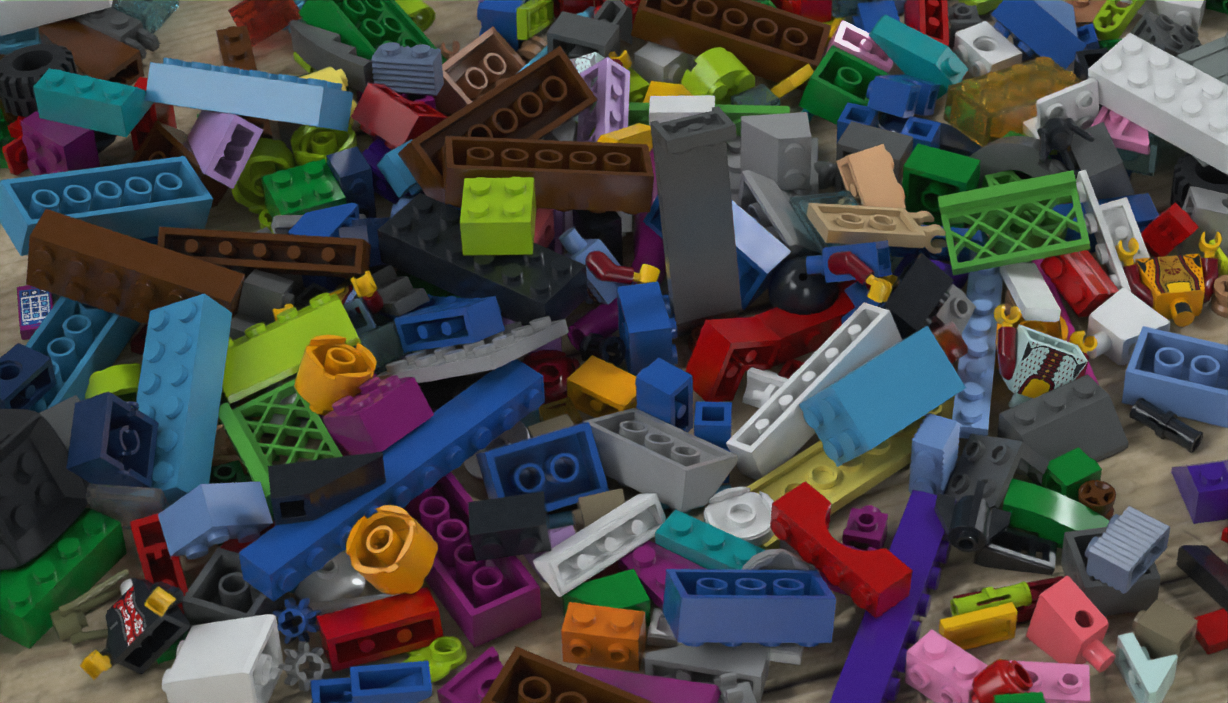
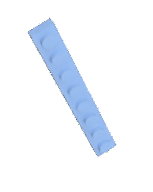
[952,259,1003,439]

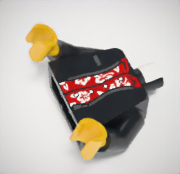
[80,578,191,680]

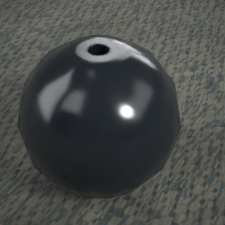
[768,256,839,315]

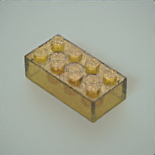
[943,56,1082,147]

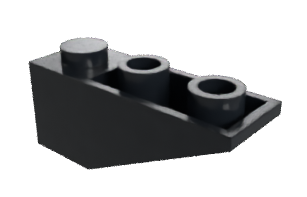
[268,452,386,525]

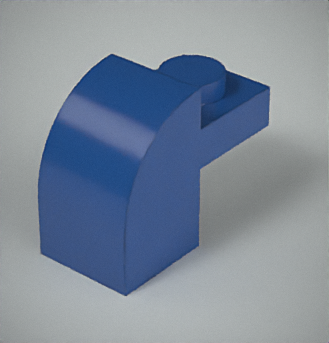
[694,401,732,483]

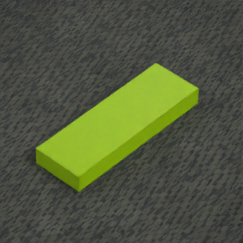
[516,0,554,40]

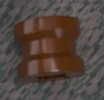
[1078,480,1116,521]

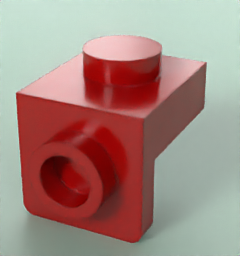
[1141,202,1199,257]

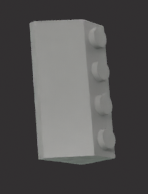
[582,408,738,513]

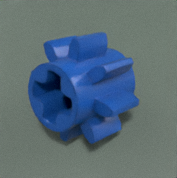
[273,597,321,644]

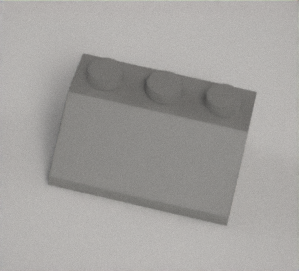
[737,170,822,261]

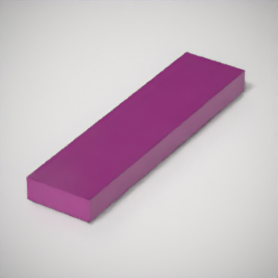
[575,665,721,703]

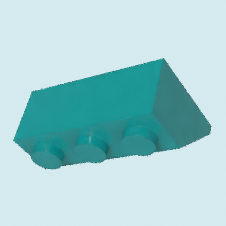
[33,68,154,138]

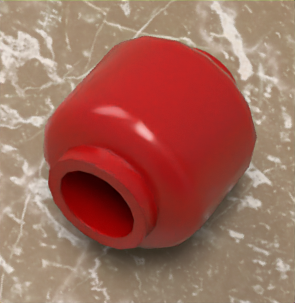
[971,659,1033,703]

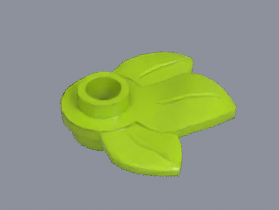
[401,636,467,683]

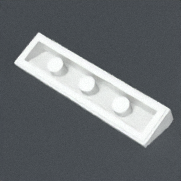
[533,493,666,597]

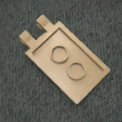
[806,203,946,254]

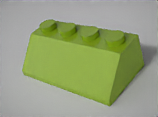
[222,292,361,404]

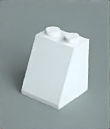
[162,614,283,703]

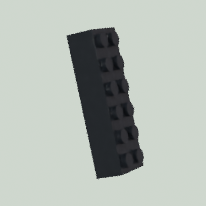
[378,193,588,326]

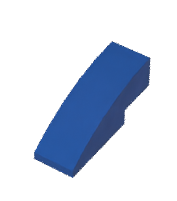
[311,661,432,703]

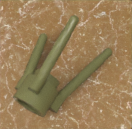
[49,569,129,645]

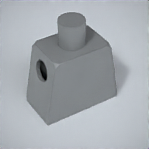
[1176,186,1228,256]

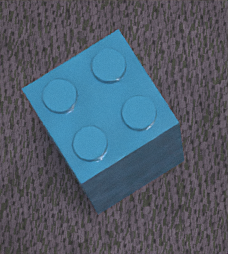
[799,325,966,467]

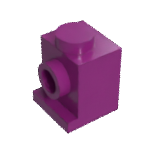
[842,505,888,551]

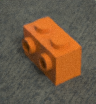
[561,602,646,672]

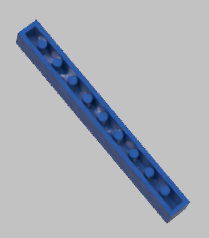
[239,359,545,602]

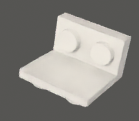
[1023,77,1099,150]

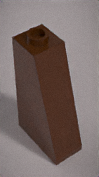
[38,18,144,86]

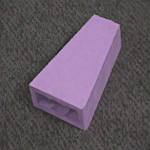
[187,110,263,189]

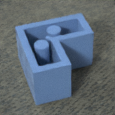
[158,482,273,560]

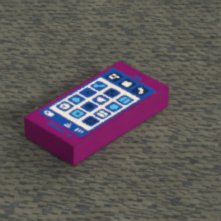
[17,285,54,340]

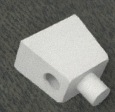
[1083,288,1171,366]

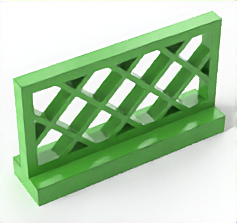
[937,170,1091,276]
[218,379,343,520]

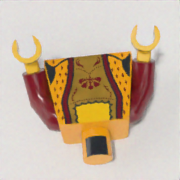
[1115,231,1222,327]

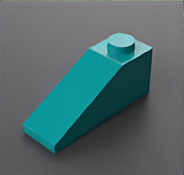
[868,14,969,99]

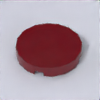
[523,350,581,406]

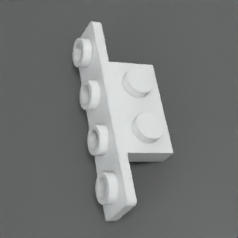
[1076,170,1150,292]

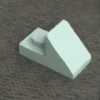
[1115,632,1178,703]

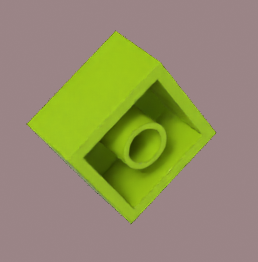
[460,177,536,255]

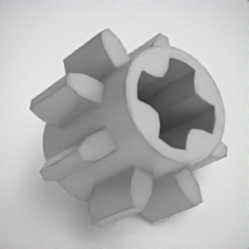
[278,641,330,691]

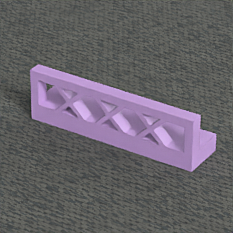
[577,57,630,142]

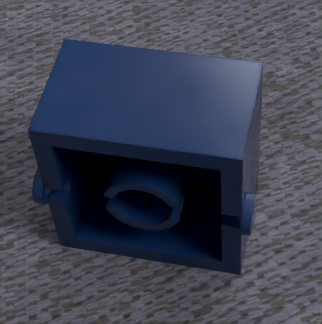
[66,391,159,499]

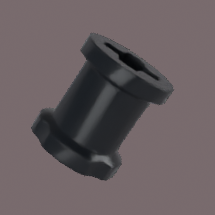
[579,333,626,367]

